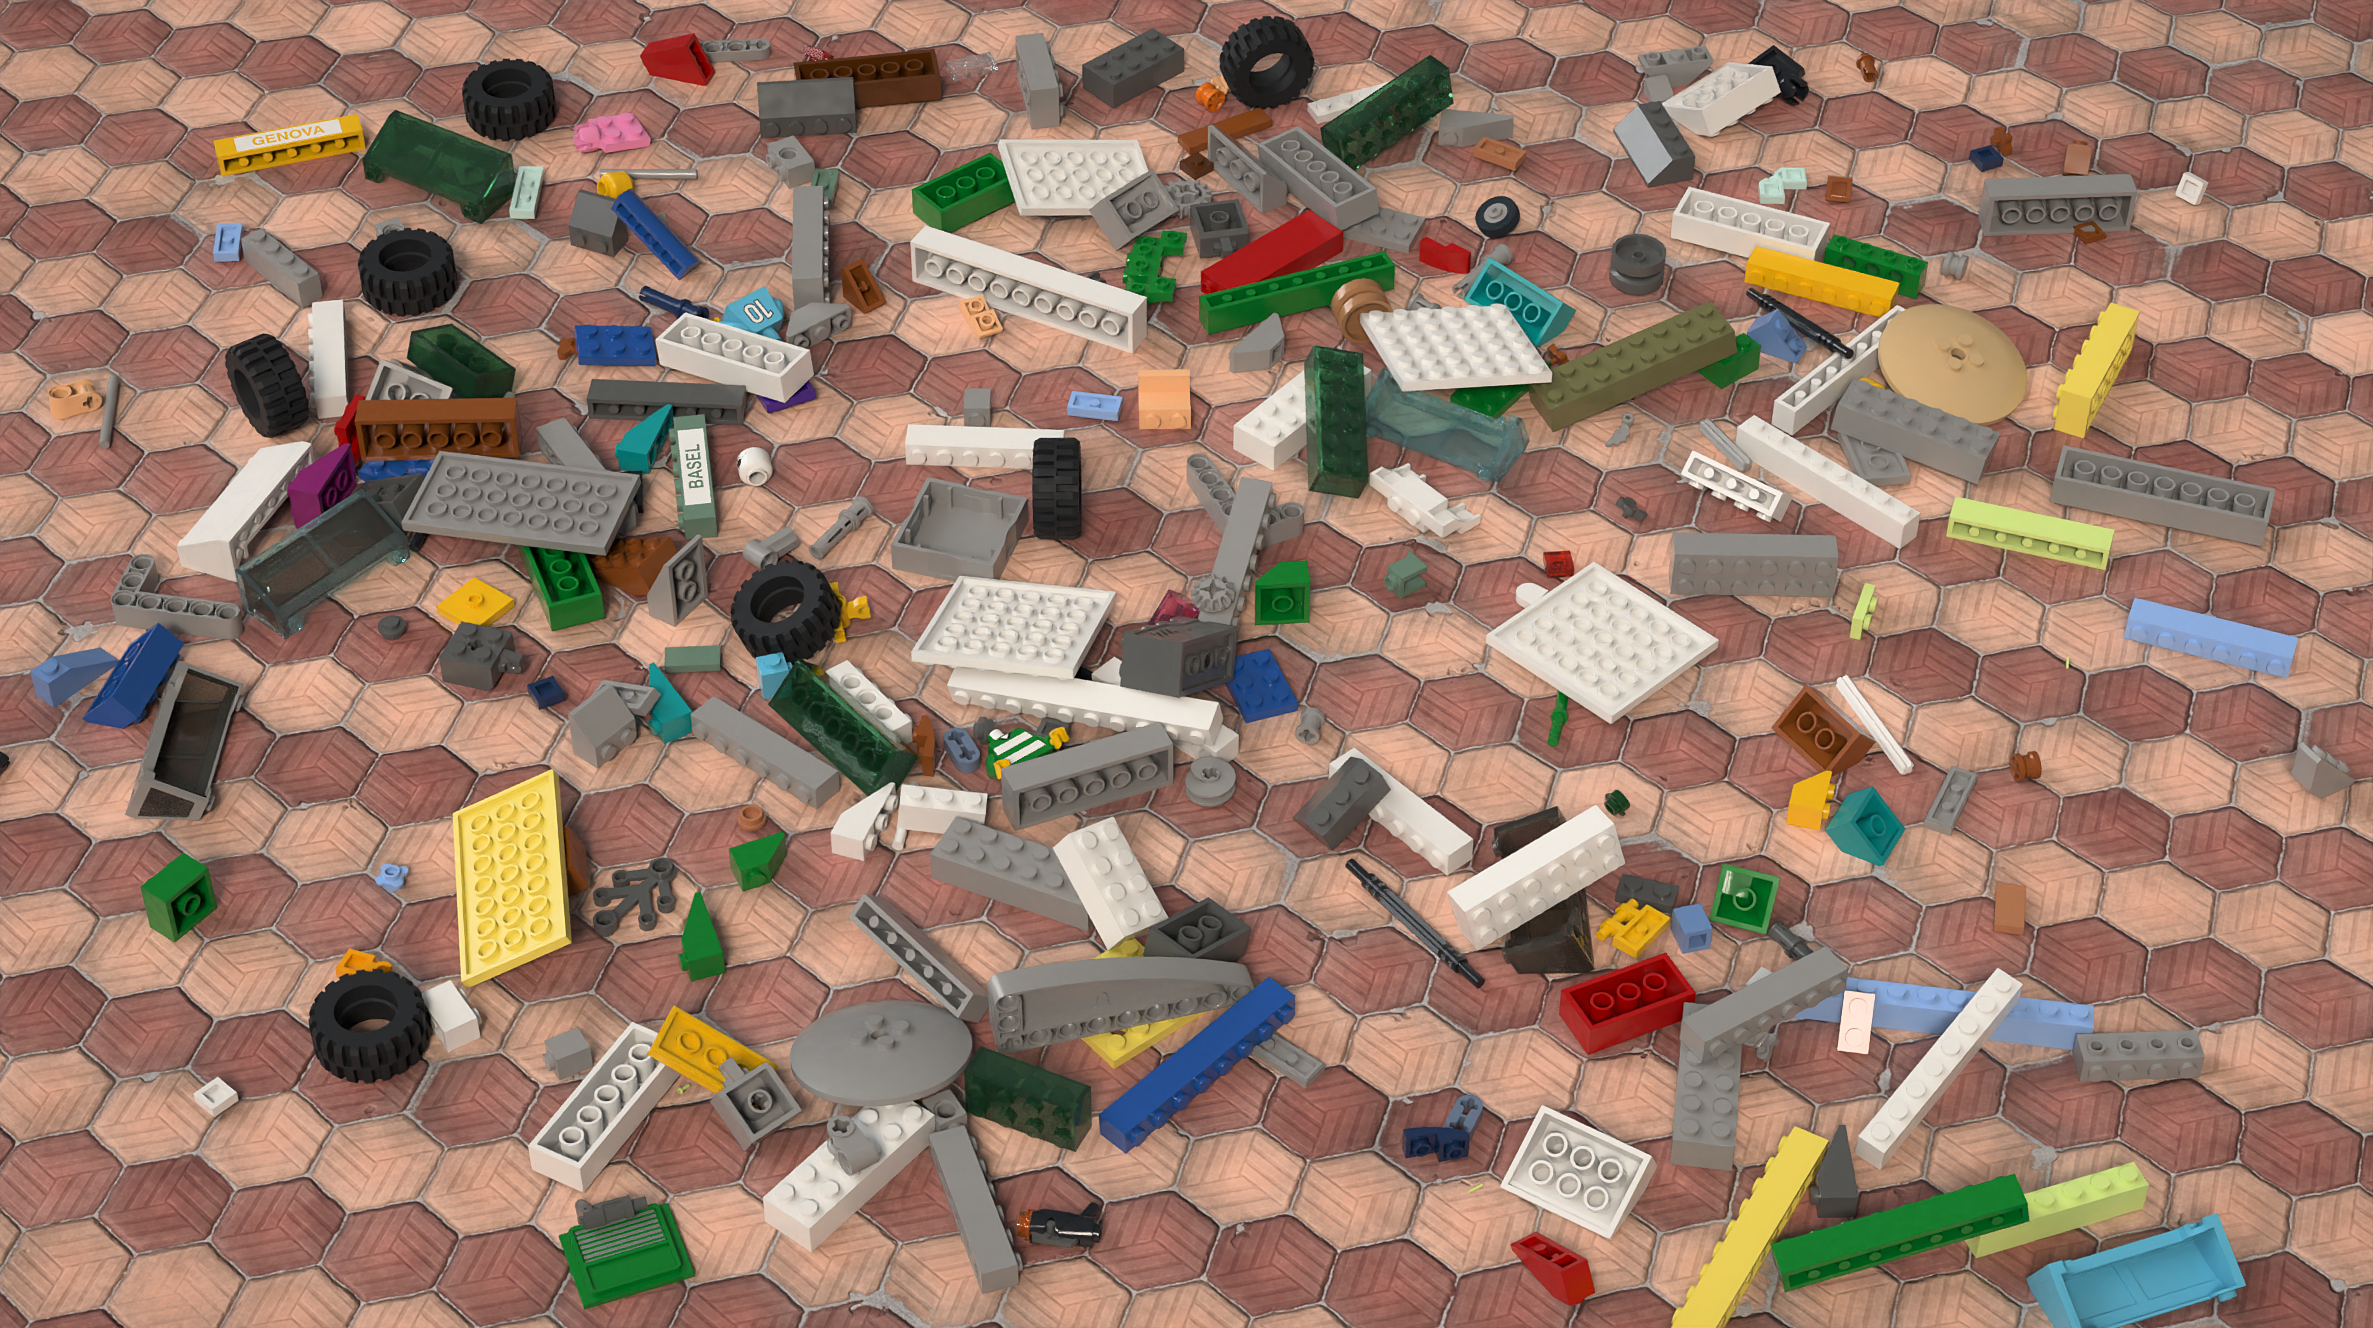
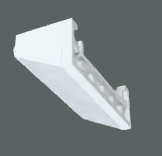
[177,441,315,582]

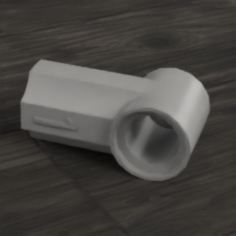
[743,526,799,571]

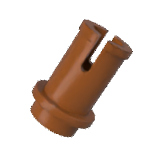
[1856,53,1878,82]

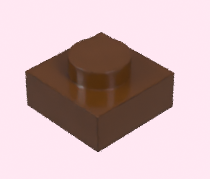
[1180,152,1214,180]

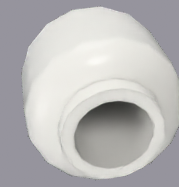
[737,447,773,486]

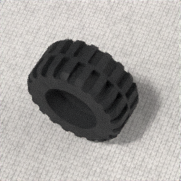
[1219,16,1315,109]
[462,58,556,142]
[358,228,458,317]
[225,333,310,438]
[1032,438,1082,539]
[730,560,841,665]
[308,969,430,1084]

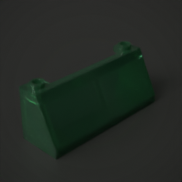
[362,110,516,224]

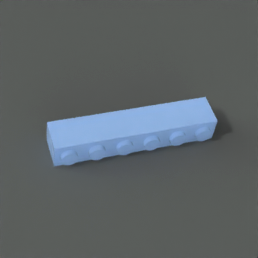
[2124,598,2298,679]

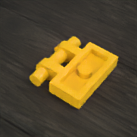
[1595,899,1671,959]

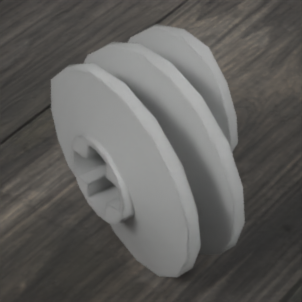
[1185,757,1236,807]

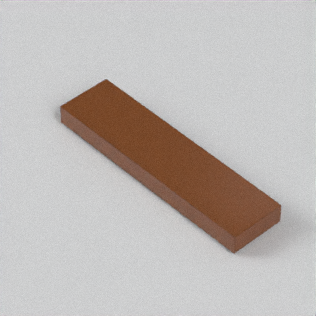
[1178,108,1272,155]

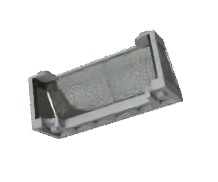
[125,660,244,821]

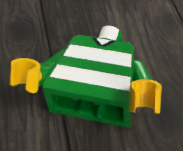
[985,727,1070,780]

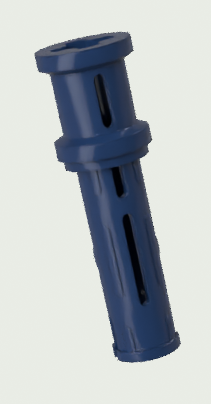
[639,286,709,319]

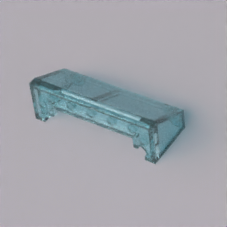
[1356,368,1530,482]

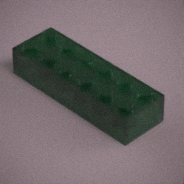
[1320,55,1454,170]
[1304,345,1369,499]
[768,659,920,796]

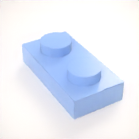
[213,223,244,262]
[1067,391,1123,421]

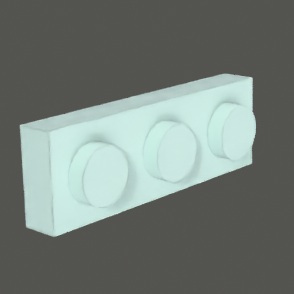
[509,166,544,220]

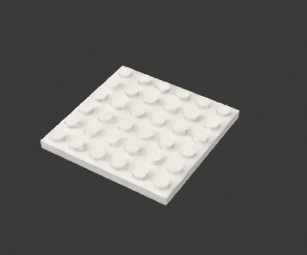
[1360,304,1553,391]
[1486,562,1719,724]
[911,576,1116,680]

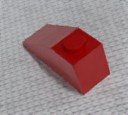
[1510,1232,1596,1306]

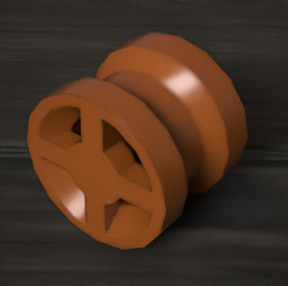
[2010,751,2042,782]

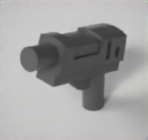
[575,1195,648,1230]

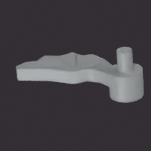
[1605,413,1634,447]

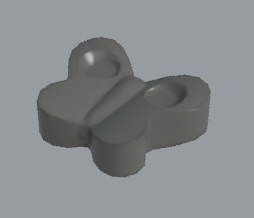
[1616,497,1648,522]

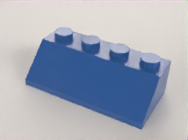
[82,623,184,729]

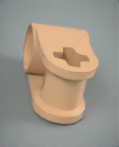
[48,378,102,419]

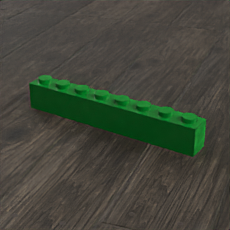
[1199,251,1395,335]
[1771,1174,2029,1292]

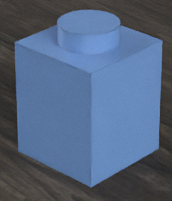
[1670,903,1713,954]

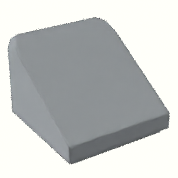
[1643,74,1674,103]

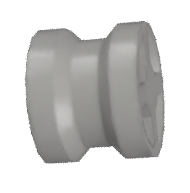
[1941,251,1969,280]

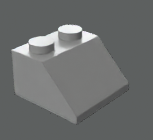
[568,683,637,769]

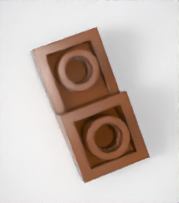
[913,715,936,777]

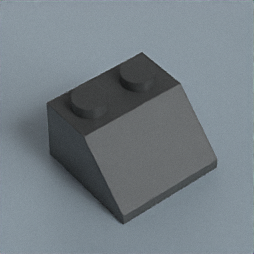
[568,189,628,257]

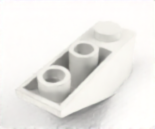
[830,782,899,861]

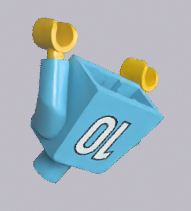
[712,286,784,341]

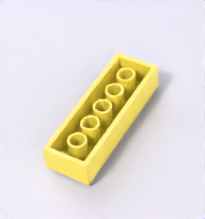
[2052,303,2140,439]

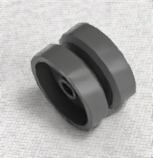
[1609,234,1666,295]

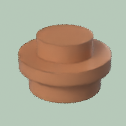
[737,804,766,831]

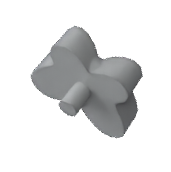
[1743,1030,1780,1062]

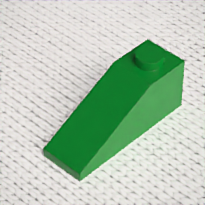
[678,892,725,982]

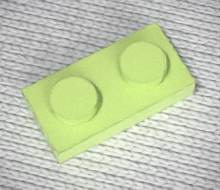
[1849,583,1878,640]

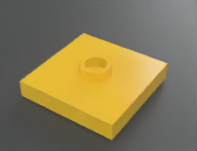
[436,577,515,627]

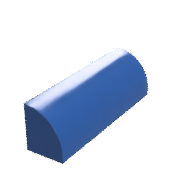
[611,189,701,280]

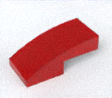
[1419,237,1471,274]

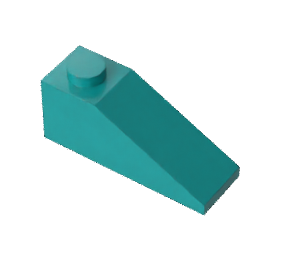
[615,404,674,474]
[648,662,692,744]

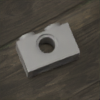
[766,135,815,189]

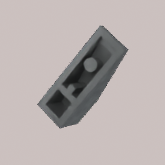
[1810,1125,1859,1218]

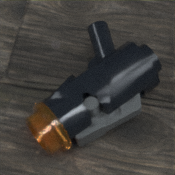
[1017,1202,1102,1249]

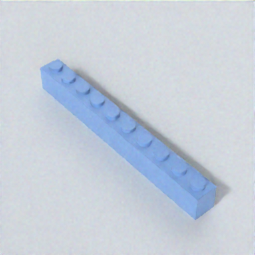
[1793,977,2094,1050]

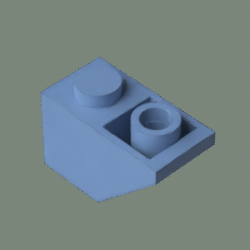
[1746,309,1807,363]

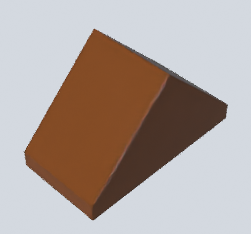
[841,258,886,314]

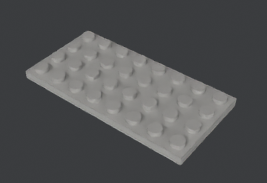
[401,451,641,556]

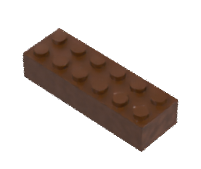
[793,49,942,109]

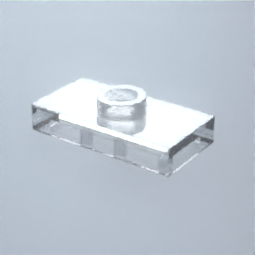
[945,52,998,81]

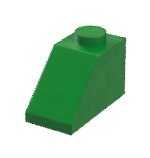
[729,831,787,891]

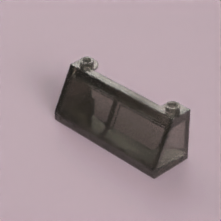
[1492,806,1595,974]

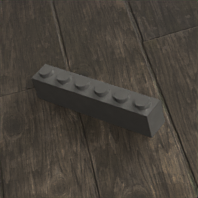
[587,379,747,425]

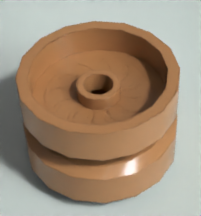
[1331,278,1393,344]

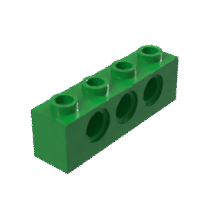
[1823,234,1928,299]

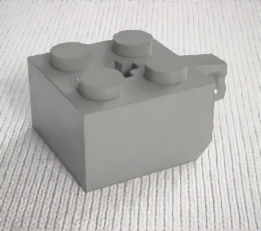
[710,1057,802,1152]

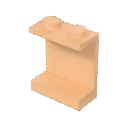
[1138,369,1191,430]

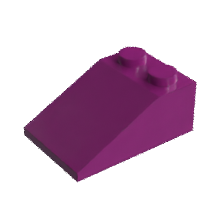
[287,443,358,534]

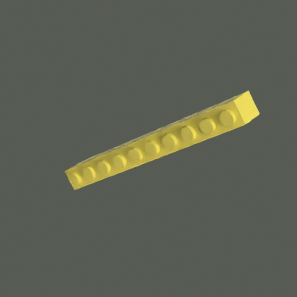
[1671,1126,1829,1328]

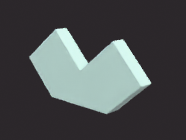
[1758,167,1807,204]

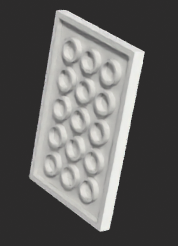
[998,139,1148,216]

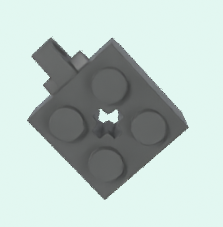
[1190,199,1249,259]
[439,621,525,691]

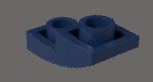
[1402,1127,1470,1162]

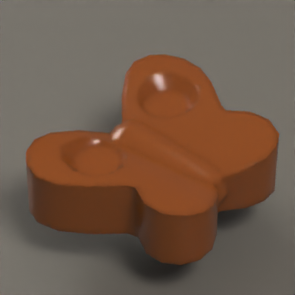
[1990,126,2012,156]
[557,337,577,360]
[1547,343,1569,366]

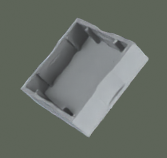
[891,477,1029,582]

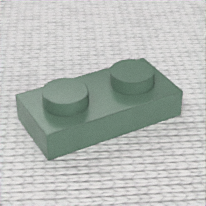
[811,169,840,207]

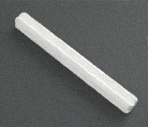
[1836,675,1914,775]

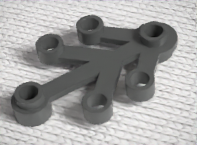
[593,857,676,937]

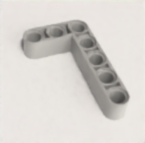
[1187,454,1304,548]
[110,554,244,640]

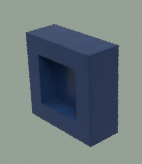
[1969,145,2004,172]
[527,676,565,710]

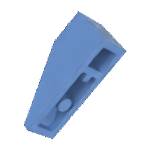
[30,648,118,708]

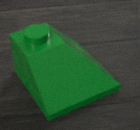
[1709,864,1780,935]

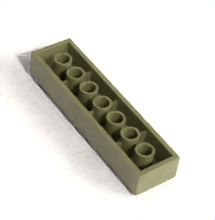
[1528,301,1737,432]

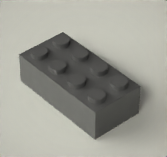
[1082,28,1184,109]

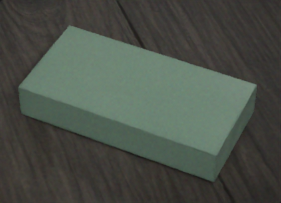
[664,645,721,673]

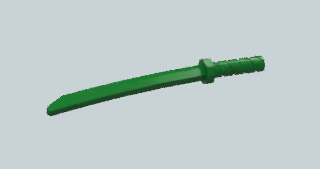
[1547,690,1569,747]

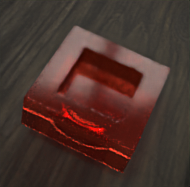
[802,45,834,61]
[1543,550,1575,578]

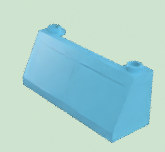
[2026,1213,2246,1328]

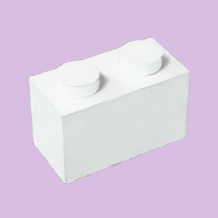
[421,980,482,1052]

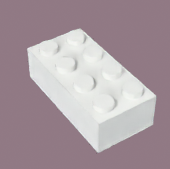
[1053,817,1168,950]

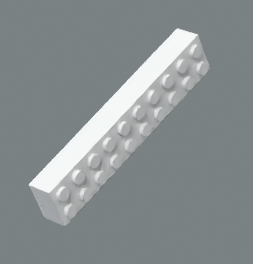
[910,225,1147,354]

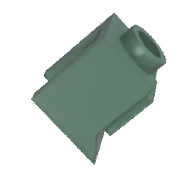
[1383,550,1427,599]

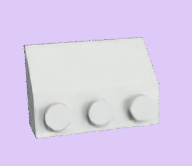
[897,784,987,834]

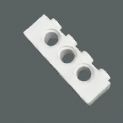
[820,660,913,756]

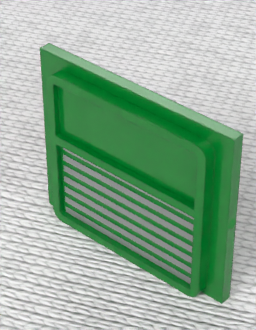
[558,1203,695,1310]

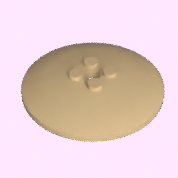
[1878,304,2027,426]

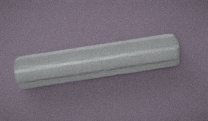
[1699,418,1752,472]

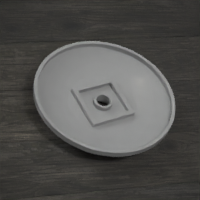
[790,1000,973,1107]

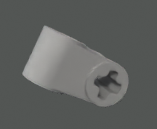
[827,1115,879,1176]

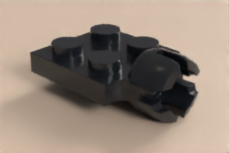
[1748,45,1809,106]

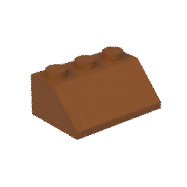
[1772,685,1876,777]

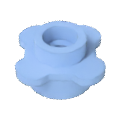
[375,864,409,891]

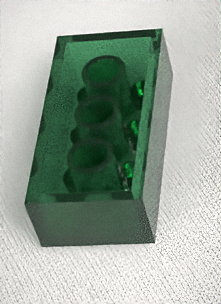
[407,323,516,399]
[964,1046,1092,1152]

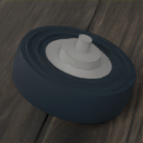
[1475,196,1520,238]

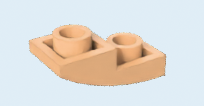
[958,294,1003,339]

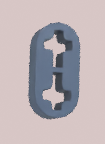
[943,728,981,773]
[1444,1095,1483,1142]

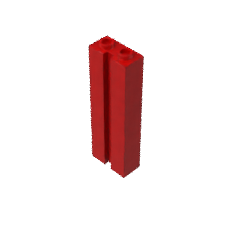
[1200,210,1343,295]

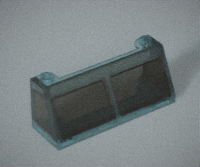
[235,489,410,639]

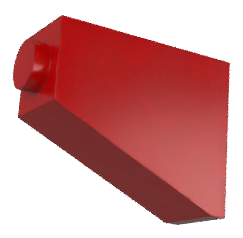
[640,33,715,86]

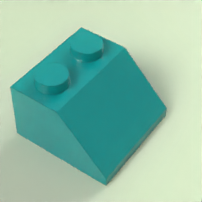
[1825,786,1905,866]

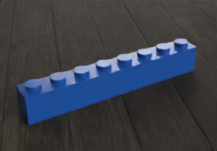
[1099,977,1295,1154]

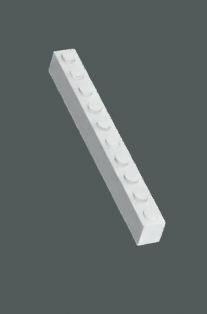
[947,667,1224,746]

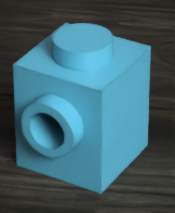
[756,652,794,700]

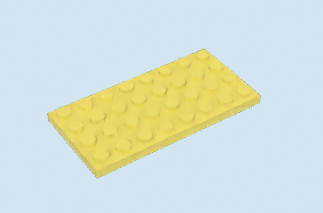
[453,769,572,989]

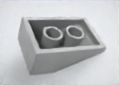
[1089,169,1180,251]
[365,359,454,400]
[647,534,708,627]

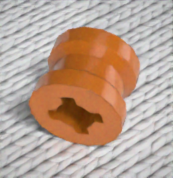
[1195,82,1225,112]

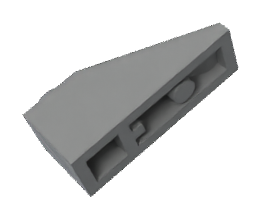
[1438,109,1514,147]

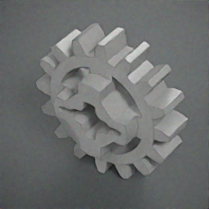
[1164,178,1211,219]

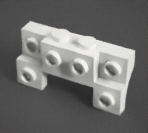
[1370,463,1481,538]

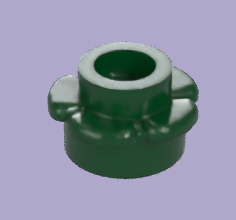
[1604,790,1630,816]

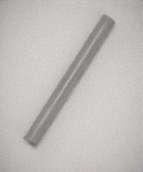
[600,169,697,179]
[99,375,119,449]

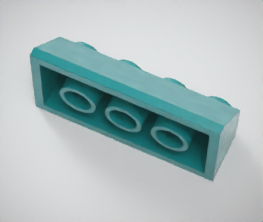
[1464,257,1576,347]

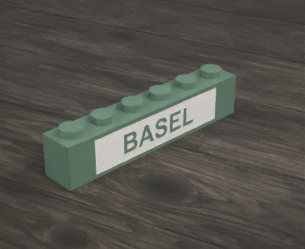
[669,414,718,540]

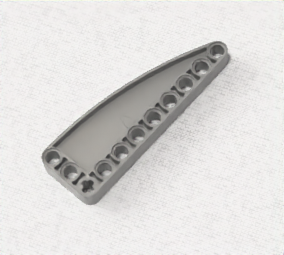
[988,957,1255,1054]

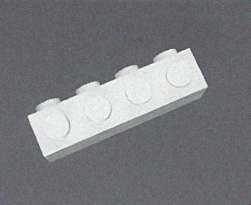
[1681,450,1792,522]

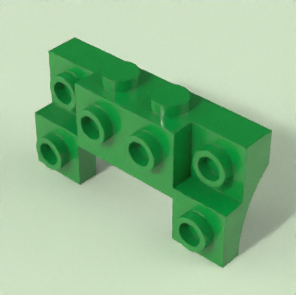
[1123,231,1187,305]

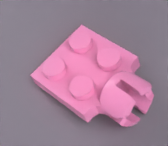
[573,113,651,153]

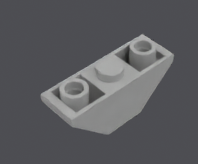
[1638,46,1713,88]
[786,302,852,349]
[1229,313,1285,373]
[2291,742,2356,799]

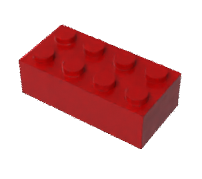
[1559,953,1696,1055]

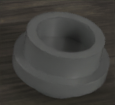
[378,615,406,640]
[973,717,995,745]

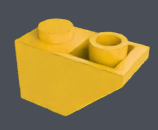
[1786,770,1836,831]

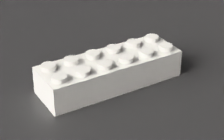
[1670,187,1830,262]
[655,313,814,403]
[1233,349,1371,471]
[1447,805,1625,951]
[528,1022,681,1193]
[763,1101,936,1253]

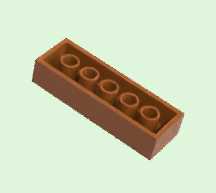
[355,398,522,461]

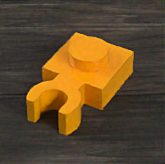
[335,948,393,978]

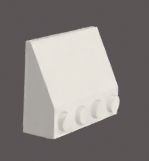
[1662,62,1781,137]
[1500,1105,1658,1241]

